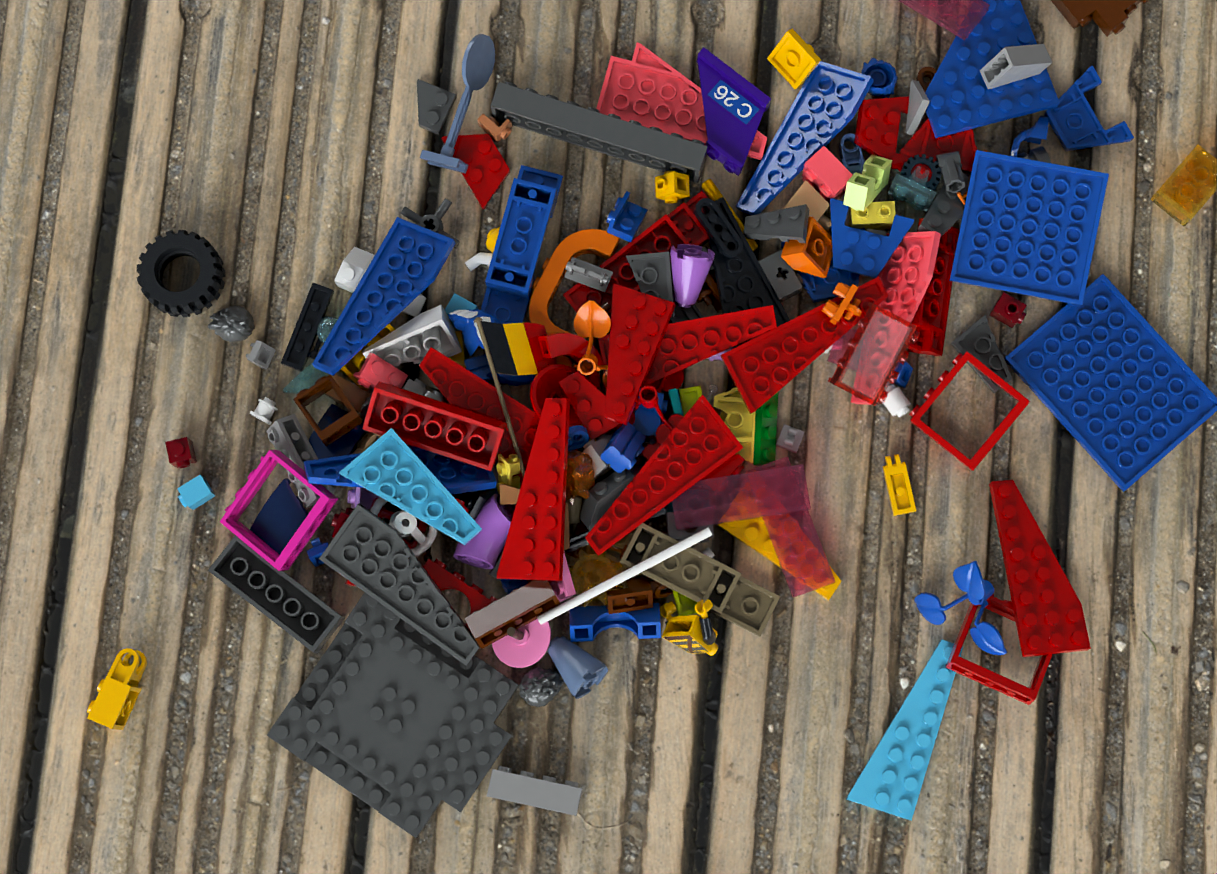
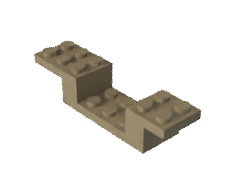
[600,523,781,637]

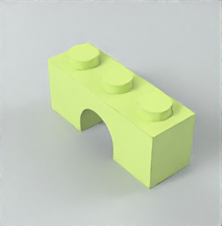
[843,154,892,211]

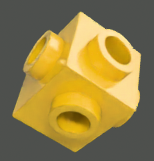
[655,171,690,204]

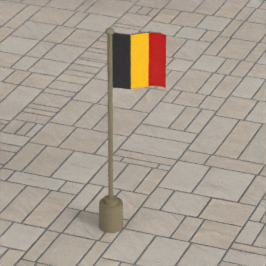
[474,317,556,485]

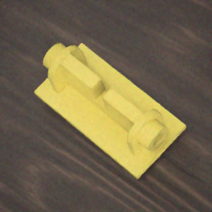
[496,454,520,495]

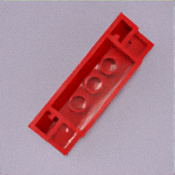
[901,218,959,356]

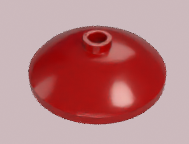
[530,364,582,427]

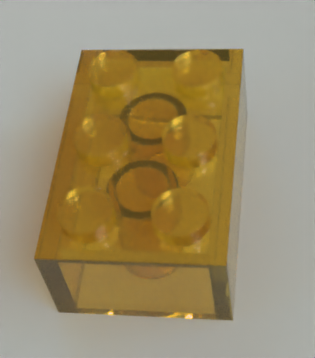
[1150,144,1217,227]

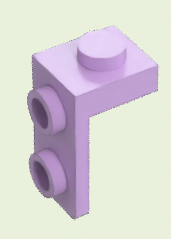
[347,487,379,509]

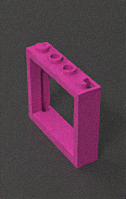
[220,450,338,571]

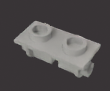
[564,257,613,292]

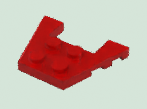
[854,96,913,172]

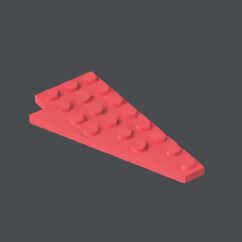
[596,42,767,160]

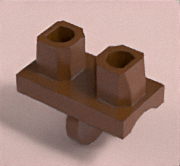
[697,270,722,313]

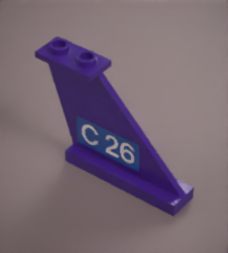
[696,47,771,176]

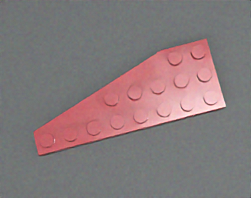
[851,231,941,405]

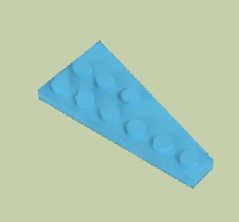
[339,428,482,545]

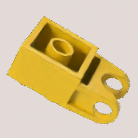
[87,648,147,730]

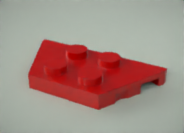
[899,119,977,172]
[441,134,510,209]

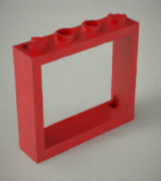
[909,351,1030,471]
[945,594,1052,705]

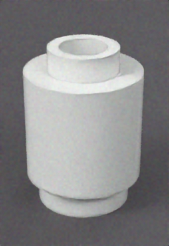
[879,384,911,418]

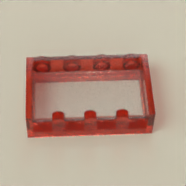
[828,302,920,407]

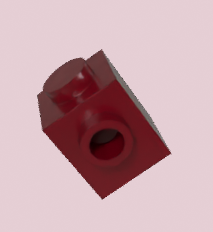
[989,292,1027,328]
[165,437,197,469]

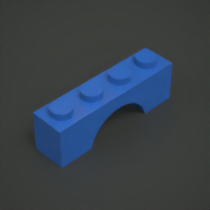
[569,603,661,642]

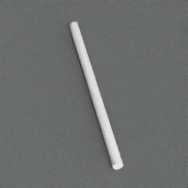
[537,527,712,625]

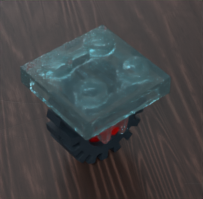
[888,154,941,212]

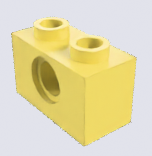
[848,201,896,230]

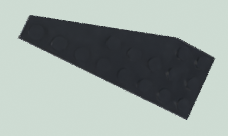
[703,197,790,350]

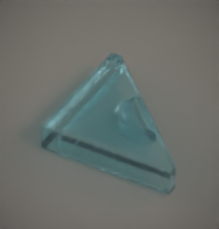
[283,361,326,394]

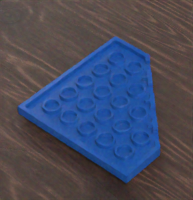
[925,0,1060,138]

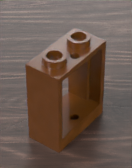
[293,375,363,447]

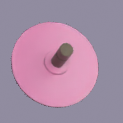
[492,619,551,668]

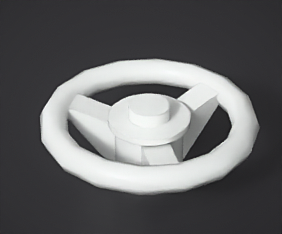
[370,497,438,557]

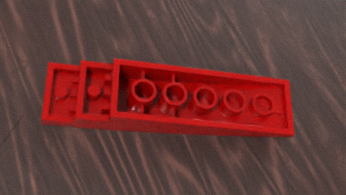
[563,191,709,315]

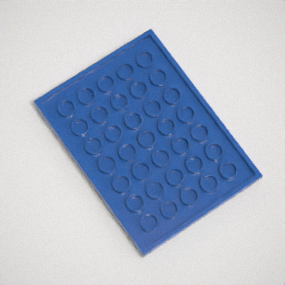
[1004,274,1217,492]

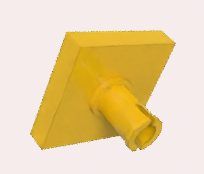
[767,28,821,90]

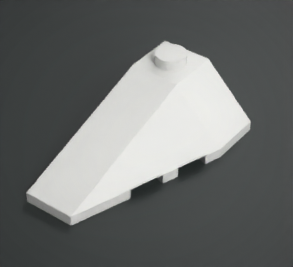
[334,247,426,317]

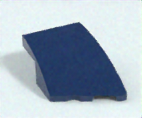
[309,404,367,459]
[250,478,309,555]

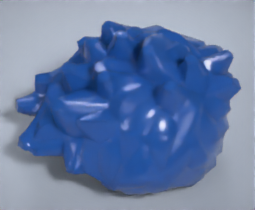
[861,58,898,98]

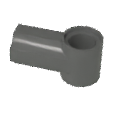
[936,151,965,193]

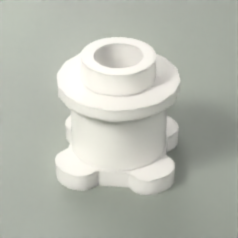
[250,397,278,425]

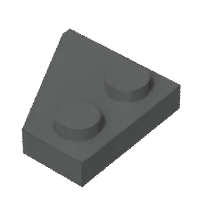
[417,79,456,135]

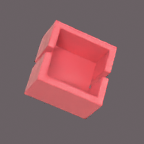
[801,146,853,204]

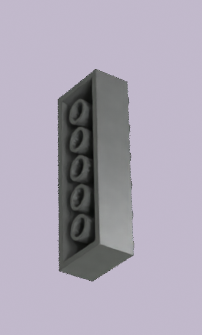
[207,535,345,654]

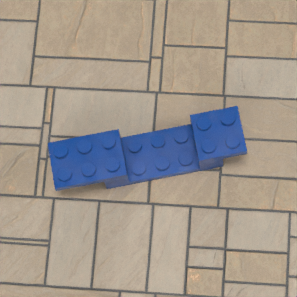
[481,165,563,324]

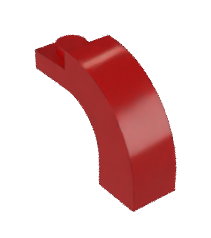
[538,333,603,390]

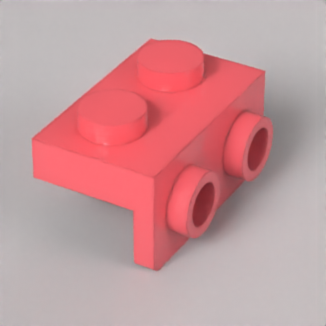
[353,353,408,389]

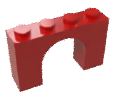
[423,559,497,635]

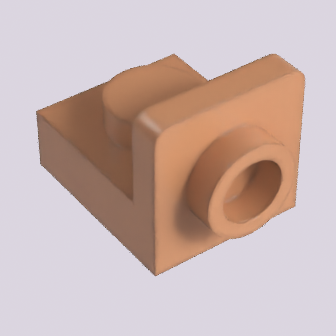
[477,114,512,142]

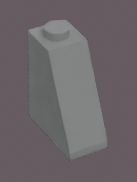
[980,44,1052,89]

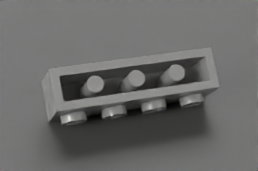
[266,414,335,508]
[487,766,583,816]

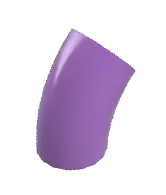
[453,493,515,569]

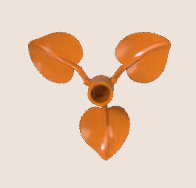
[554,300,611,388]

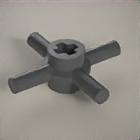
[401,198,460,248]

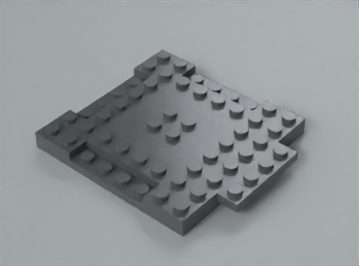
[267,593,519,838]

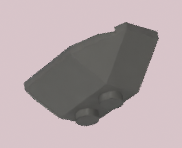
[580,464,644,531]

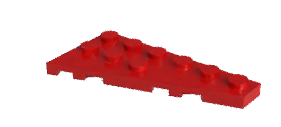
[605,283,675,426]

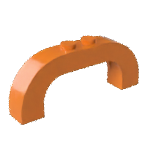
[529,229,620,334]

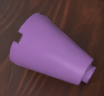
[670,244,715,308]

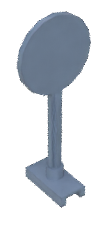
[420,34,495,174]

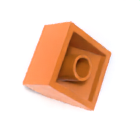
[781,217,833,278]

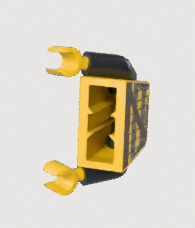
[660,599,718,656]

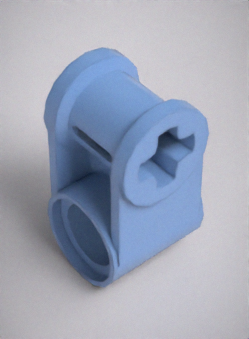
[839,133,865,174]

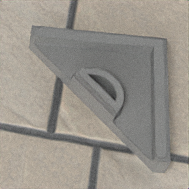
[906,80,930,135]

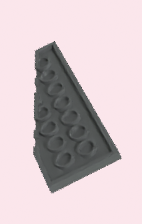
[319,503,480,666]

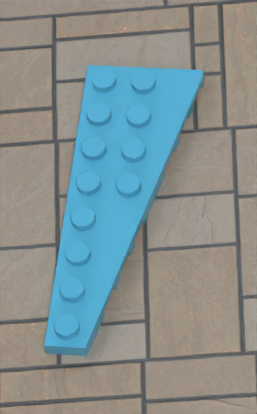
[846,640,964,821]

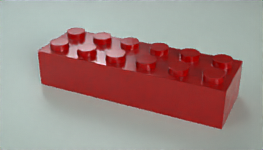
[362,381,508,471]

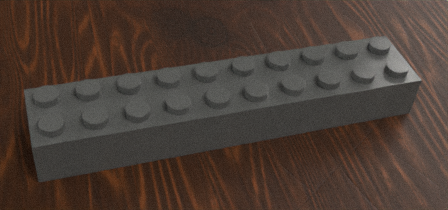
[490,82,707,183]

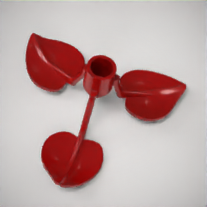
[612,370,684,445]

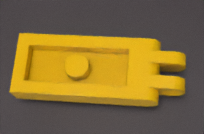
[883,454,916,516]

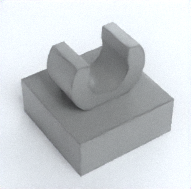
[246,340,276,370]
[776,424,804,453]

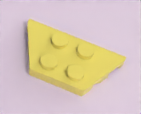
[713,387,756,464]

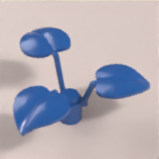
[914,561,1007,655]

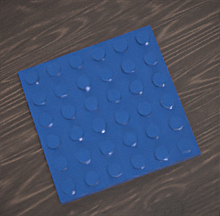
[950,150,1109,306]

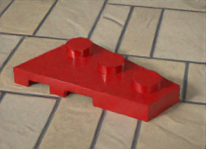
[559,371,631,440]

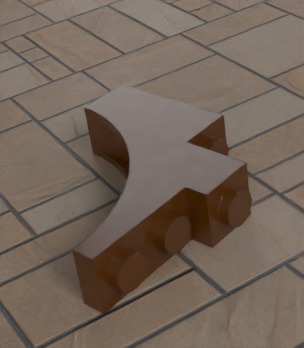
[1051,0,1149,37]

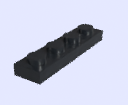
[281,283,334,372]

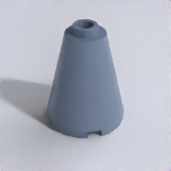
[548,636,608,699]

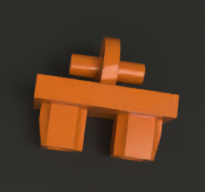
[822,282,862,324]

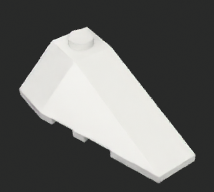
[362,305,462,367]

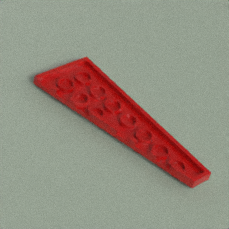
[720,276,889,414]
[598,305,777,387]
[585,395,743,556]
[497,398,570,581]

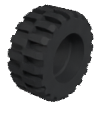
[136,230,226,318]

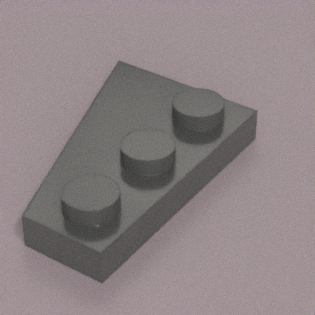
[951,315,1012,393]

